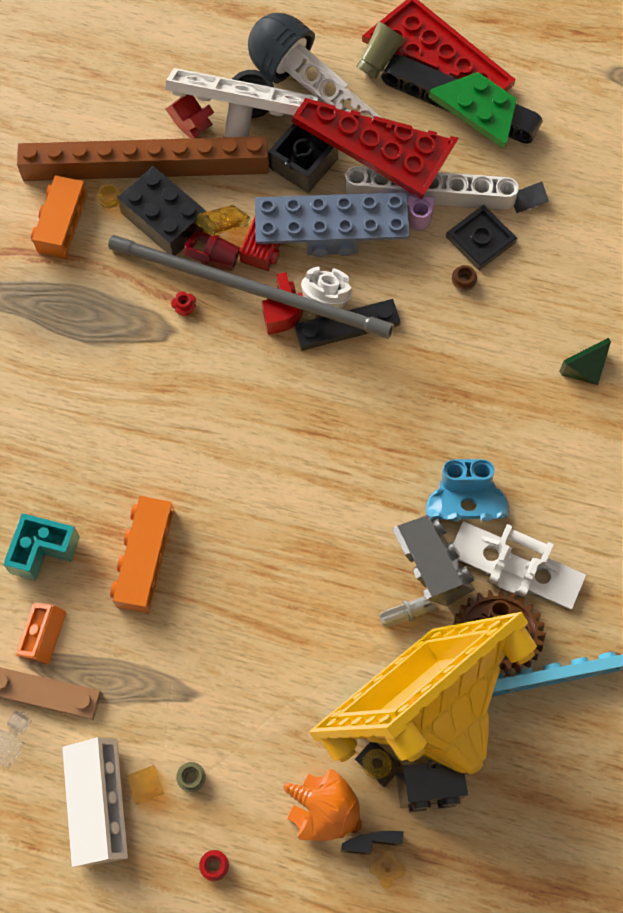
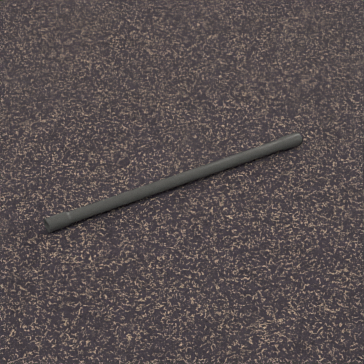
[108,235,394,339]

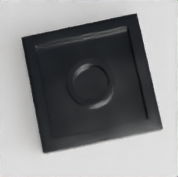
[446,204,518,271]

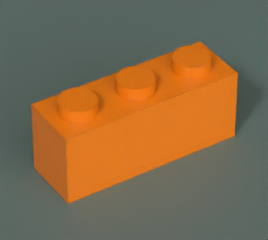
[31,175,88,258]

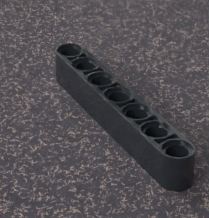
[381,55,543,144]

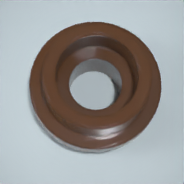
[451,265,477,290]

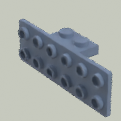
[255,192,409,257]

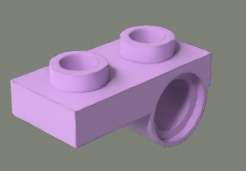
[407,196,434,230]

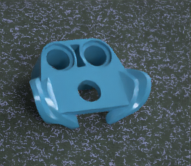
[426,459,510,522]

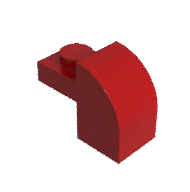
[165,94,215,138]
[262,272,303,335]

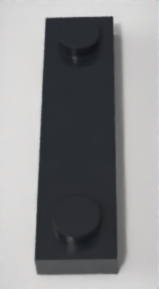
[294,299,401,351]

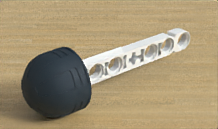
[248,13,382,118]

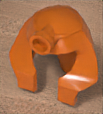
[284,769,362,841]

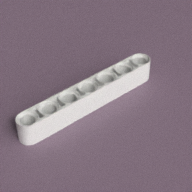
[345,166,519,210]

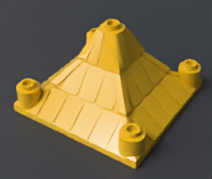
[309,612,537,775]

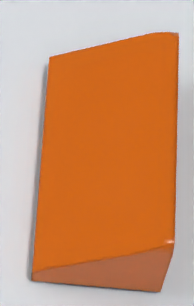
[16,603,66,664]

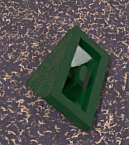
[559,338,611,385]

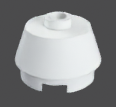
[301,267,352,309]

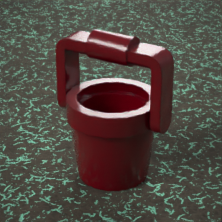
[183,231,240,271]

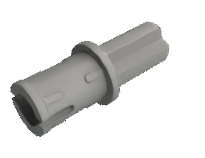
[379,596,436,628]

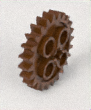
[453,590,546,676]

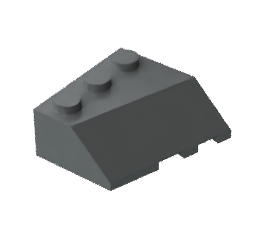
[393,515,475,607]

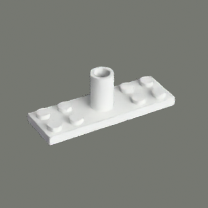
[165,68,318,137]

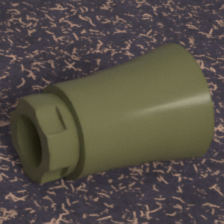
[356,21,406,80]

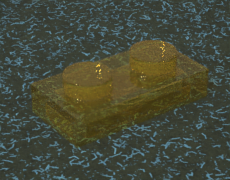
[196,205,250,236]

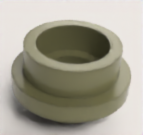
[176,762,206,792]

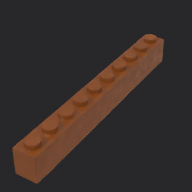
[17,136,268,181]

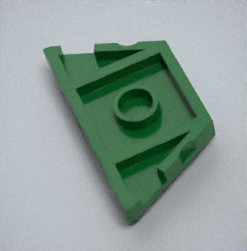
[429,72,517,149]

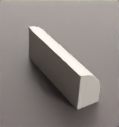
[62,737,128,867]

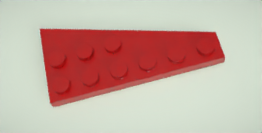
[362,0,516,91]
[291,98,459,200]

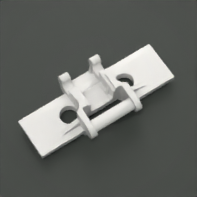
[453,521,586,610]

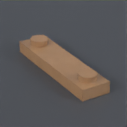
[0,667,102,720]

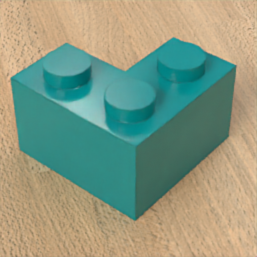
[3,513,80,581]

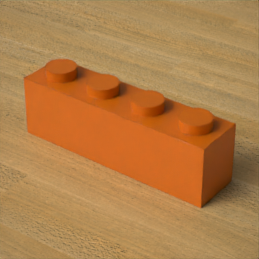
[110,496,174,614]

